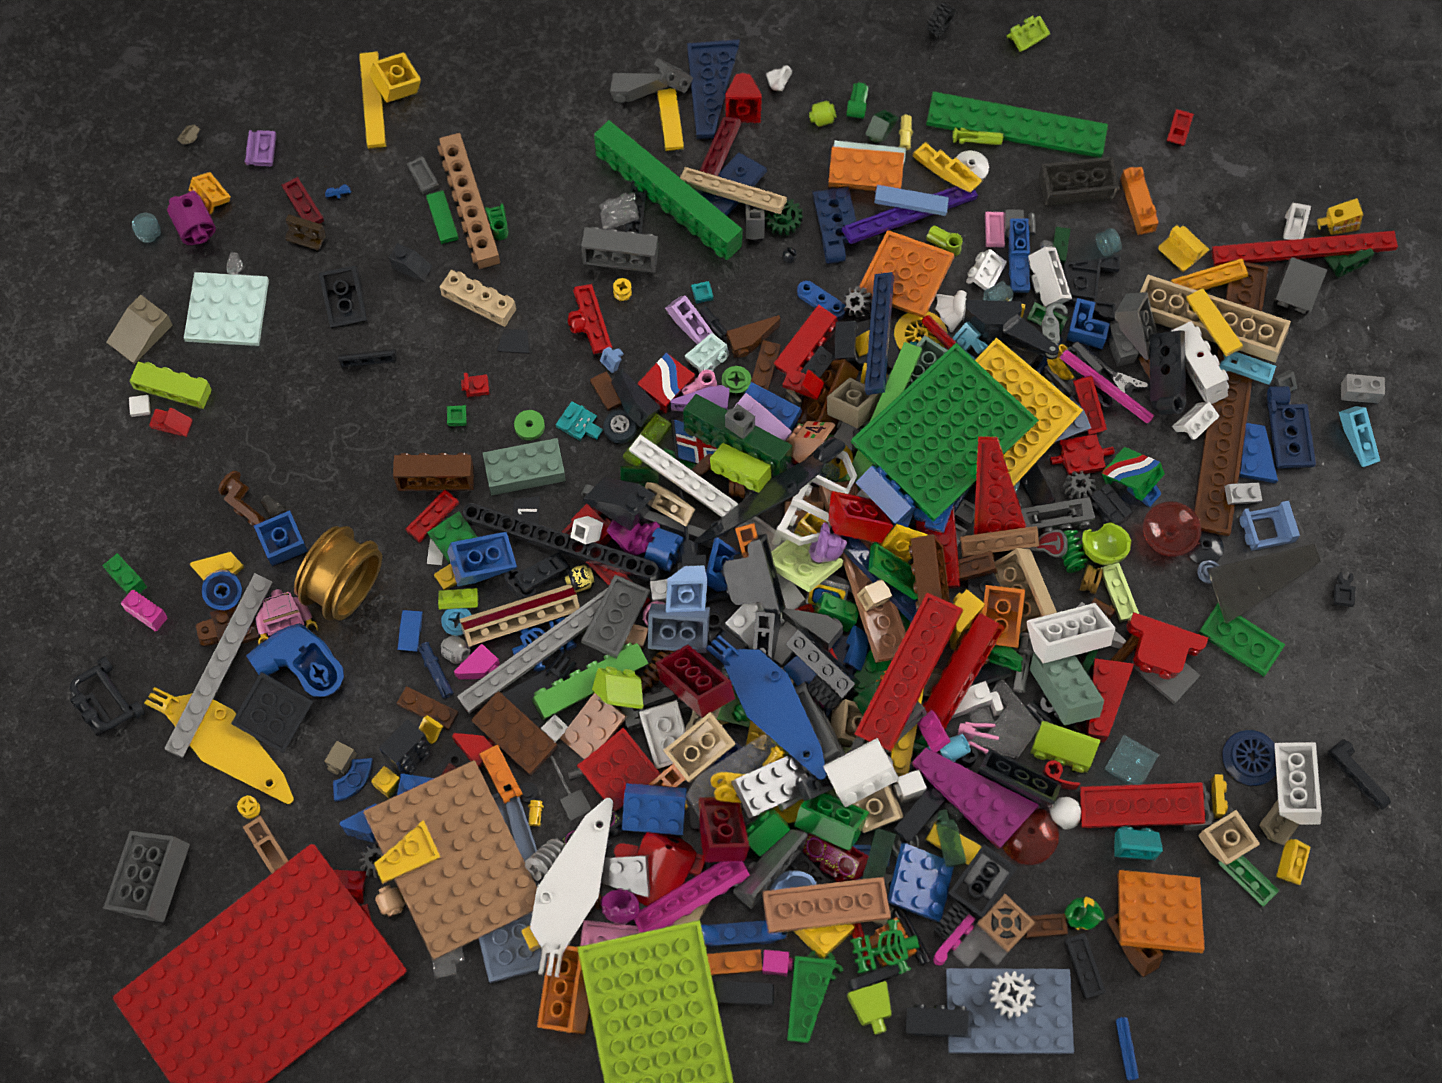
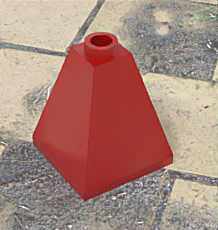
[725,73,762,123]

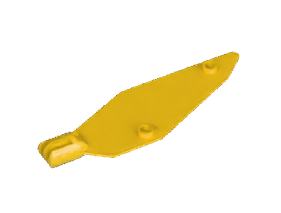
[144,687,294,804]

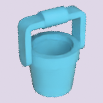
[927,734,970,762]

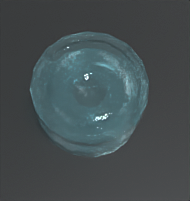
[132,213,161,242]
[1096,228,1122,257]

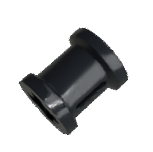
[958,745,978,768]

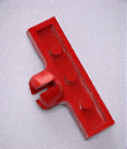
[568,284,612,354]

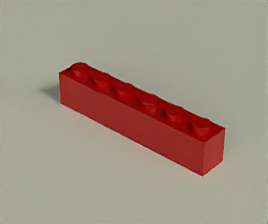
[922,613,1005,730]

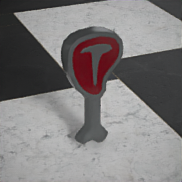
[1011,530,1068,558]

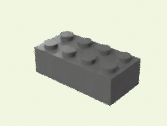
[581,227,658,273]

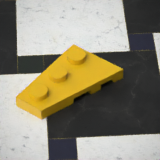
[374,820,440,884]

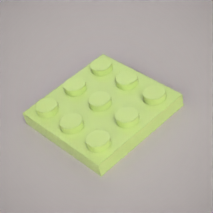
[771,533,843,592]

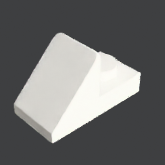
[1283,203,1311,240]

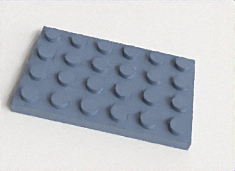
[946,969,1074,1054]

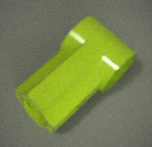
[926,225,962,256]

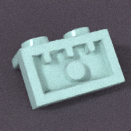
[685,333,729,374]

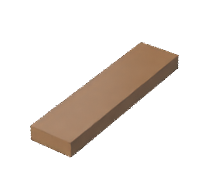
[960,526,1039,557]

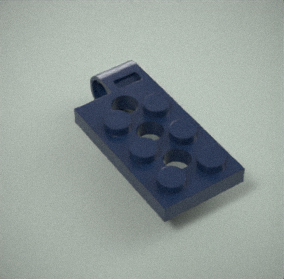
[813,187,859,264]
[1267,386,1316,468]

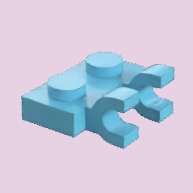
[944,322,988,360]

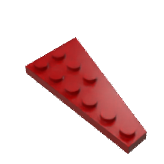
[974,436,1027,535]

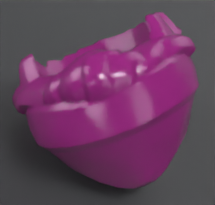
[601,888,640,925]

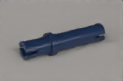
[417,642,454,699]

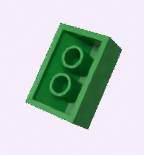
[794,793,869,851]

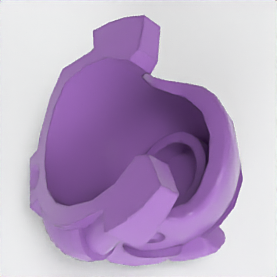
[809,522,847,563]

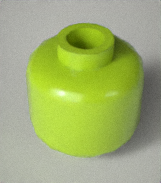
[809,101,836,127]

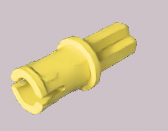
[899,115,913,150]

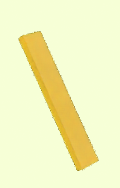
[360,52,386,148]

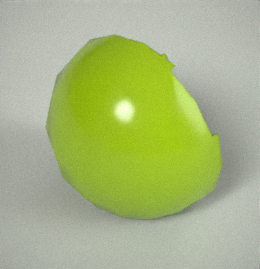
[1082,522,1131,566]

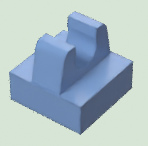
[600,347,624,373]

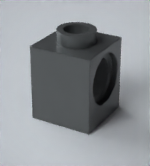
[725,404,755,439]

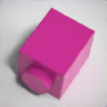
[762,950,793,976]

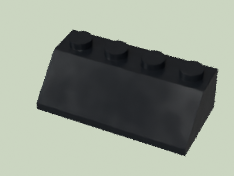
[977,748,1062,811]

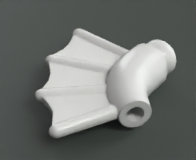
[935,290,967,332]

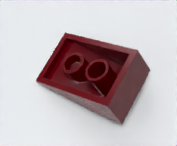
[699,797,749,862]

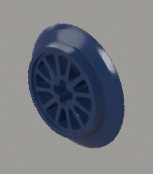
[1223,730,1276,786]

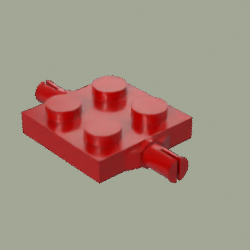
[1050,434,1115,476]

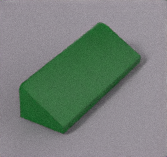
[1218,855,1279,907]

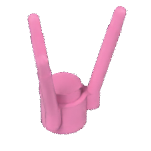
[958,722,999,754]

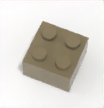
[827,378,880,428]

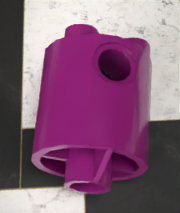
[167,191,216,245]

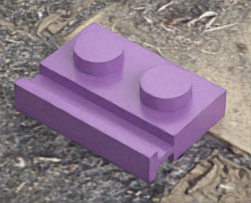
[245,130,276,166]

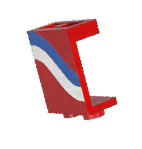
[637,353,695,413]

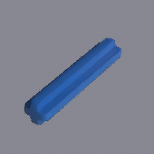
[1116,1017,1139,1080]

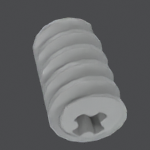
[525,839,565,881]

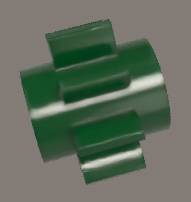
[912,735,929,757]

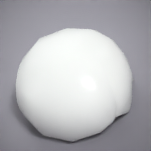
[1050,797,1082,829]

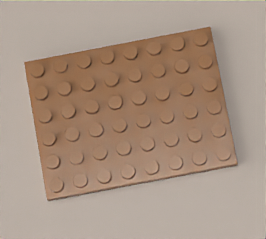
[363,760,537,960]

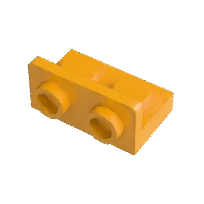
[189,172,230,214]

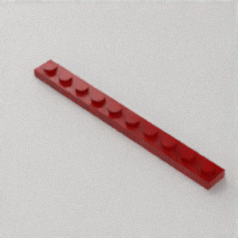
[1211,231,1398,266]

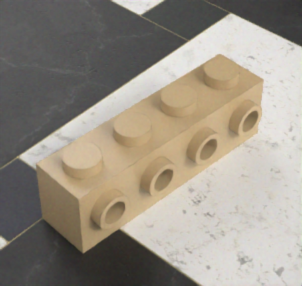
[440,270,516,327]

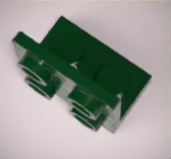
[1324,234,1375,278]

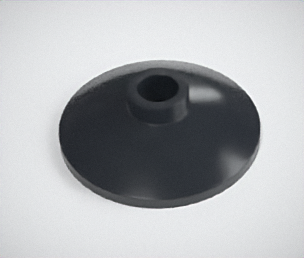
[1185,530,1224,565]

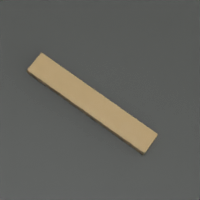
[680,167,787,214]

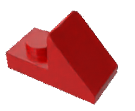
[782,368,824,400]
[149,408,193,437]

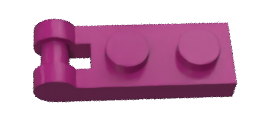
[933,914,975,966]

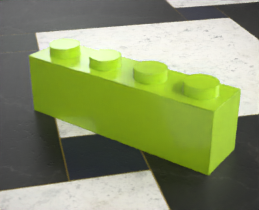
[130,362,212,409]

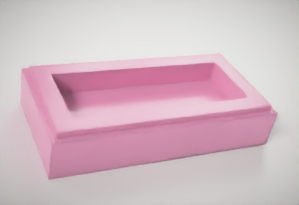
[985,212,1005,247]

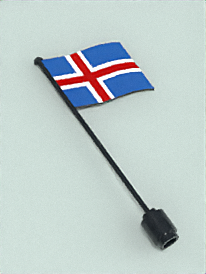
[669,417,717,562]

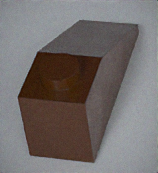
[727,315,781,358]
[1107,913,1164,977]

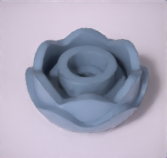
[1197,560,1222,584]

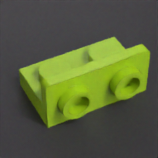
[1006,16,1050,52]

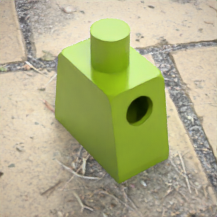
[847,981,891,1035]

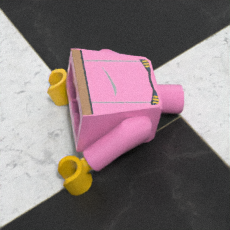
[256,589,318,644]

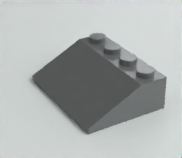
[733,829,807,909]
[103,831,190,922]

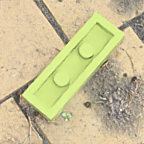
[1101,563,1139,622]

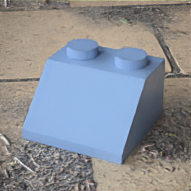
[665,566,707,613]

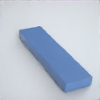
[874,185,949,216]

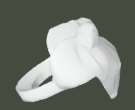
[766,65,792,91]

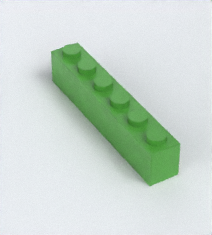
[532,642,649,720]

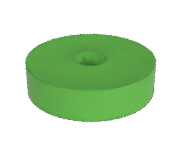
[514,410,545,441]

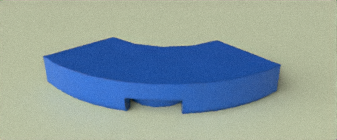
[333,758,373,802]

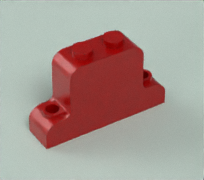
[1127,612,1208,679]

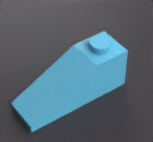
[1339,406,1380,467]

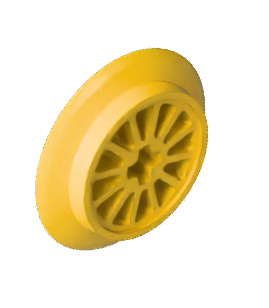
[894,312,947,350]

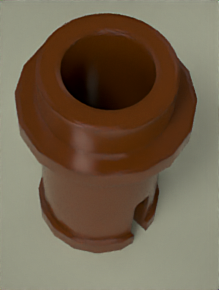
[1091,598,1116,619]

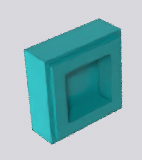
[691,281,714,304]

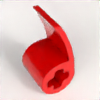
[1042,760,1080,790]

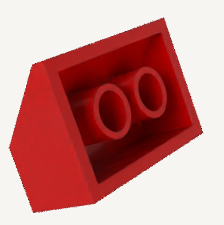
[828,491,893,543]

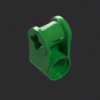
[485,204,508,240]

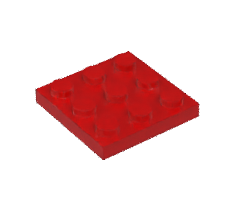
[577,728,661,812]

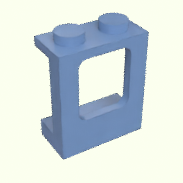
[1240,501,1300,551]

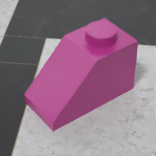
[454,644,500,680]

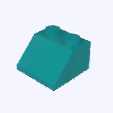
[1114,826,1163,860]

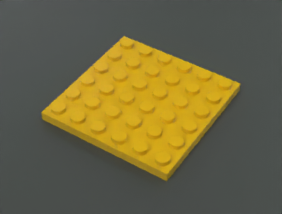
[975,338,1083,486]

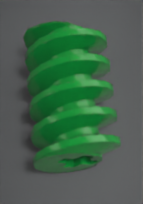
[1062,530,1089,573]

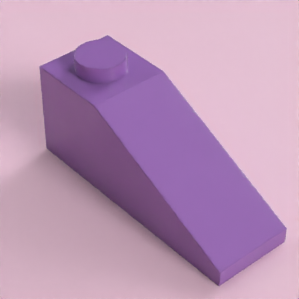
[671,385,729,412]

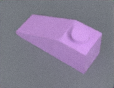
[665,295,715,345]
[735,393,792,441]

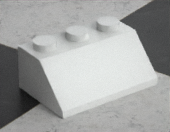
[823,738,899,807]

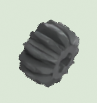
[842,286,872,318]
[1063,470,1096,500]
[359,843,383,878]

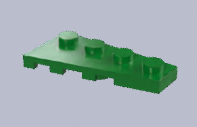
[787,956,836,1042]

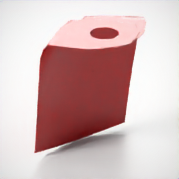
[623,832,696,906]

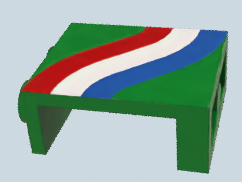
[1102,447,1165,501]

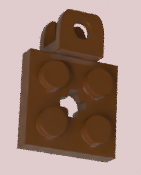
[196,605,259,646]

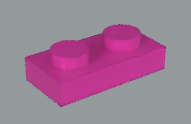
[917,710,951,753]

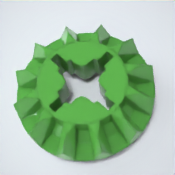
[722,366,751,395]

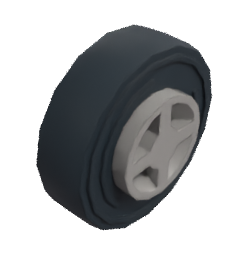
[603,410,637,444]

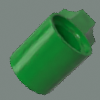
[846,82,868,119]

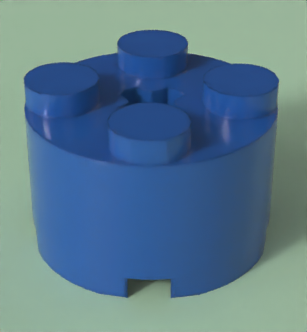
[645,527,684,572]
[202,570,242,610]

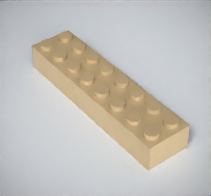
[1140,275,1291,363]

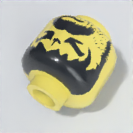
[565,565,594,592]

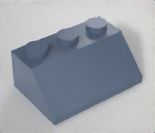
[648,603,710,653]

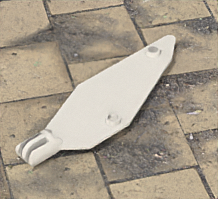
[530,798,613,977]

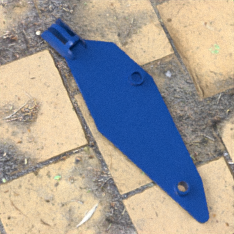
[706,635,826,780]

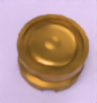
[1080,565,1103,594]

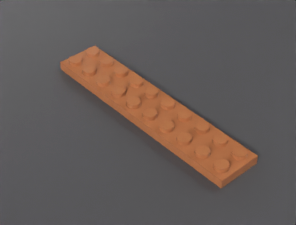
[819,481,906,662]

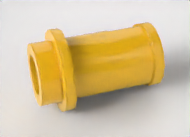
[762,745,786,767]
[528,800,544,827]

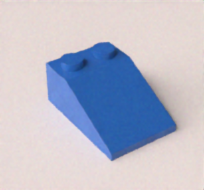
[447,532,517,587]

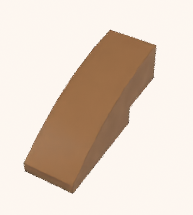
[243,815,288,874]

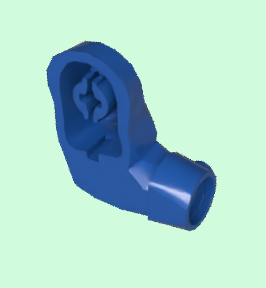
[246,623,344,696]

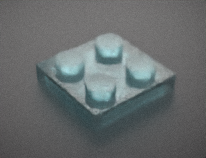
[1104,735,1159,785]

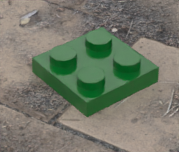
[427,512,478,564]

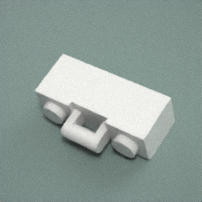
[1028,247,1072,307]

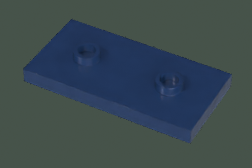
[700,152,767,216]

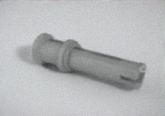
[1013,632,1034,693]

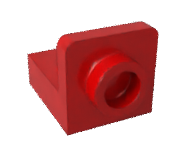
[461,373,490,397]

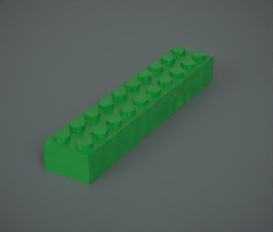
[594,121,743,260]

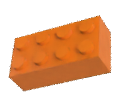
[828,146,904,191]

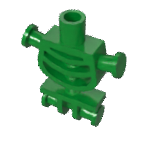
[850,920,919,974]

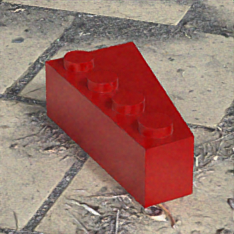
[774,305,838,375]
[1085,659,1134,743]

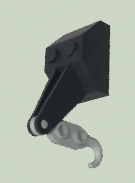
[962,300,1068,360]

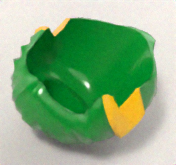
[1065,897,1105,930]

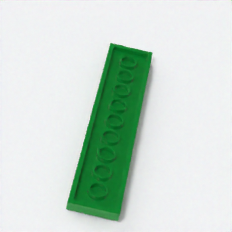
[926,92,1108,158]

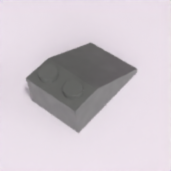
[1115,292,1157,360]

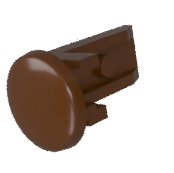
[218,471,266,526]

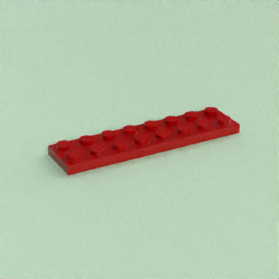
[855,593,963,752]

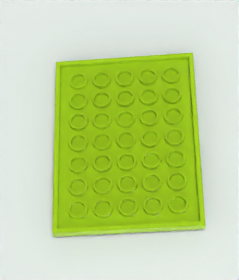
[577,920,733,1083]

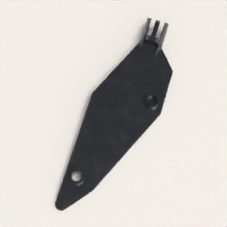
[694,436,845,545]
[431,652,577,778]

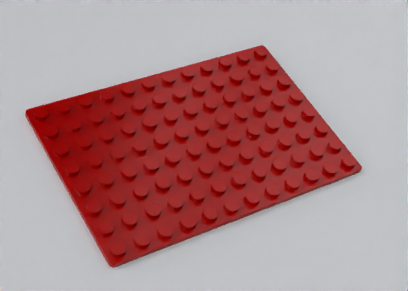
[113,844,406,1083]

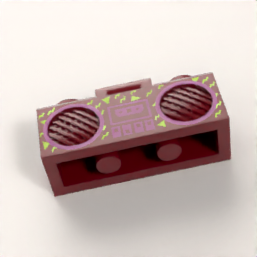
[803,833,869,881]

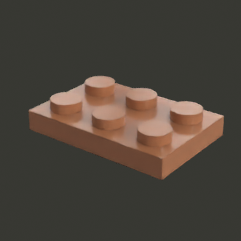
[560,693,627,759]

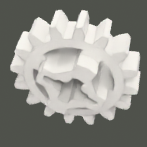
[989,971,1035,1018]

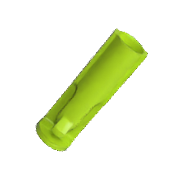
[953,128,1003,145]

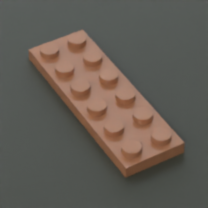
[762,877,891,934]

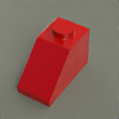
[452,733,495,768]

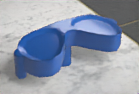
[325,185,351,199]

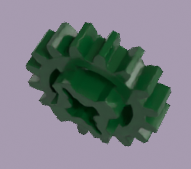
[764,199,803,235]

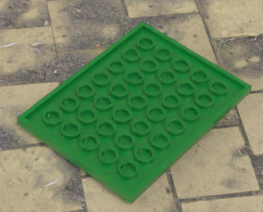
[851,343,1039,522]

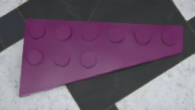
[911,748,1039,849]

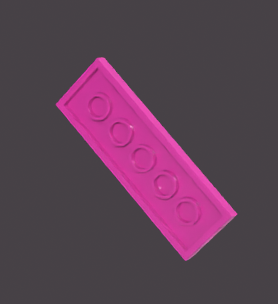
[634,861,750,933]

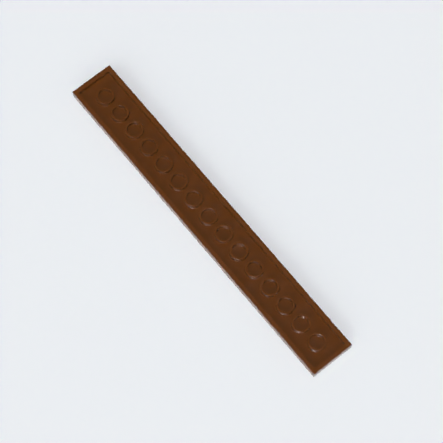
[1191,260,1268,536]

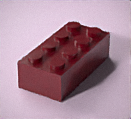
[655,644,735,718]

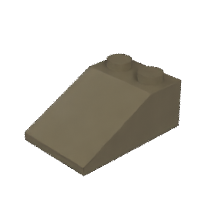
[107,295,172,364]

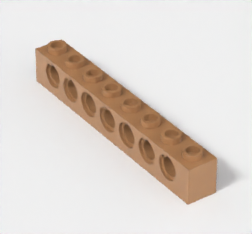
[437,133,500,269]

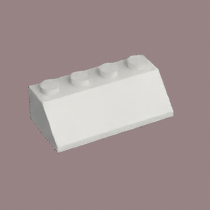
[725,574,805,649]
[1027,603,1115,663]
[1275,742,1321,824]

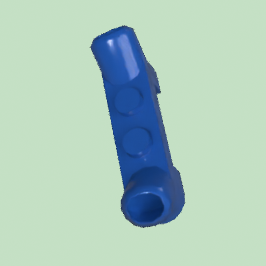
[701,921,788,948]

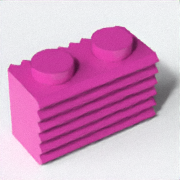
[121,590,167,631]

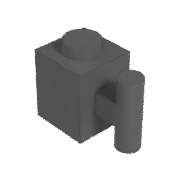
[1004,210,1036,238]

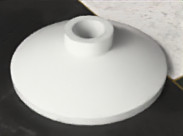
[956,151,989,180]

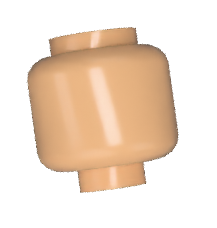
[375,885,405,917]

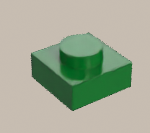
[447,405,467,426]

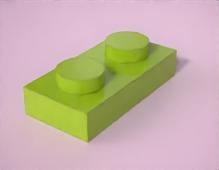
[438,588,478,610]

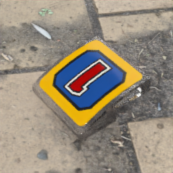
[806,580,849,605]

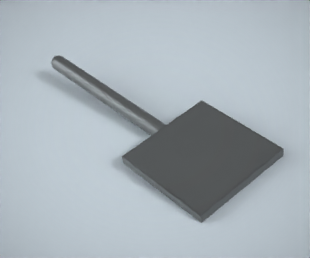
[550,756,592,821]

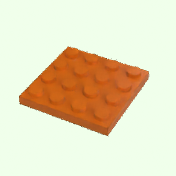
[860,230,955,318]
[1118,870,1204,953]

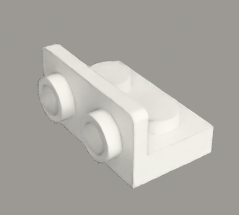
[966,249,1006,292]
[1172,402,1219,439]

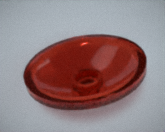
[1143,501,1201,557]
[1002,807,1059,865]

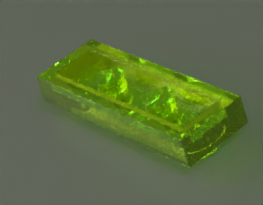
[623,414,671,467]

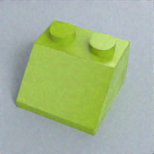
[592,666,643,709]

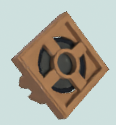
[977,894,1036,953]

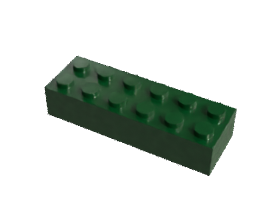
[683,394,792,478]

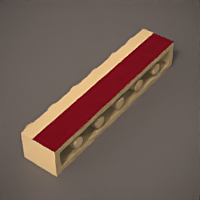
[459,584,580,646]

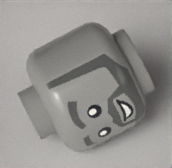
[441,635,470,664]

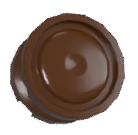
[729,479,744,499]

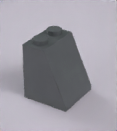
[1274,258,1327,314]

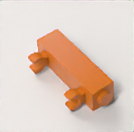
[1120,167,1159,235]

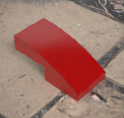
[1167,109,1193,146]

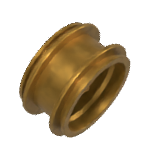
[294,526,382,620]

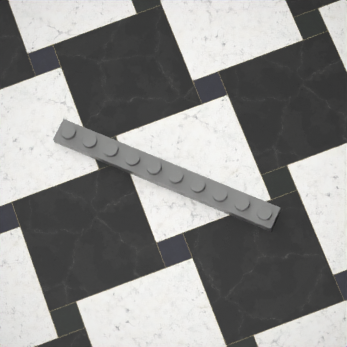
[164,573,272,758]
[457,588,608,714]

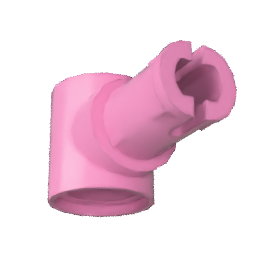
[681,369,717,395]

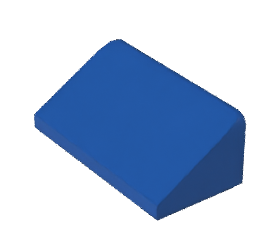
[783,656,817,685]

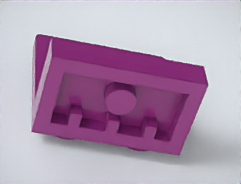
[607,520,660,556]

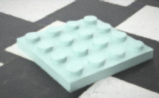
[184,272,269,346]

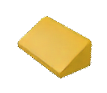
[1277,839,1310,885]

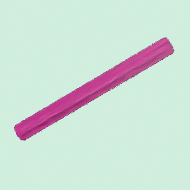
[1060,350,1154,423]

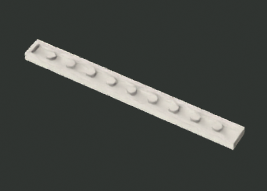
[629,435,787,552]

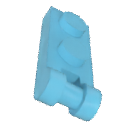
[1220,352,1276,385]

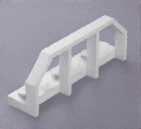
[772,442,857,546]

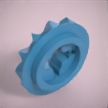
[441,608,471,636]

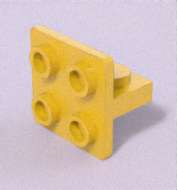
[1158,225,1209,272]

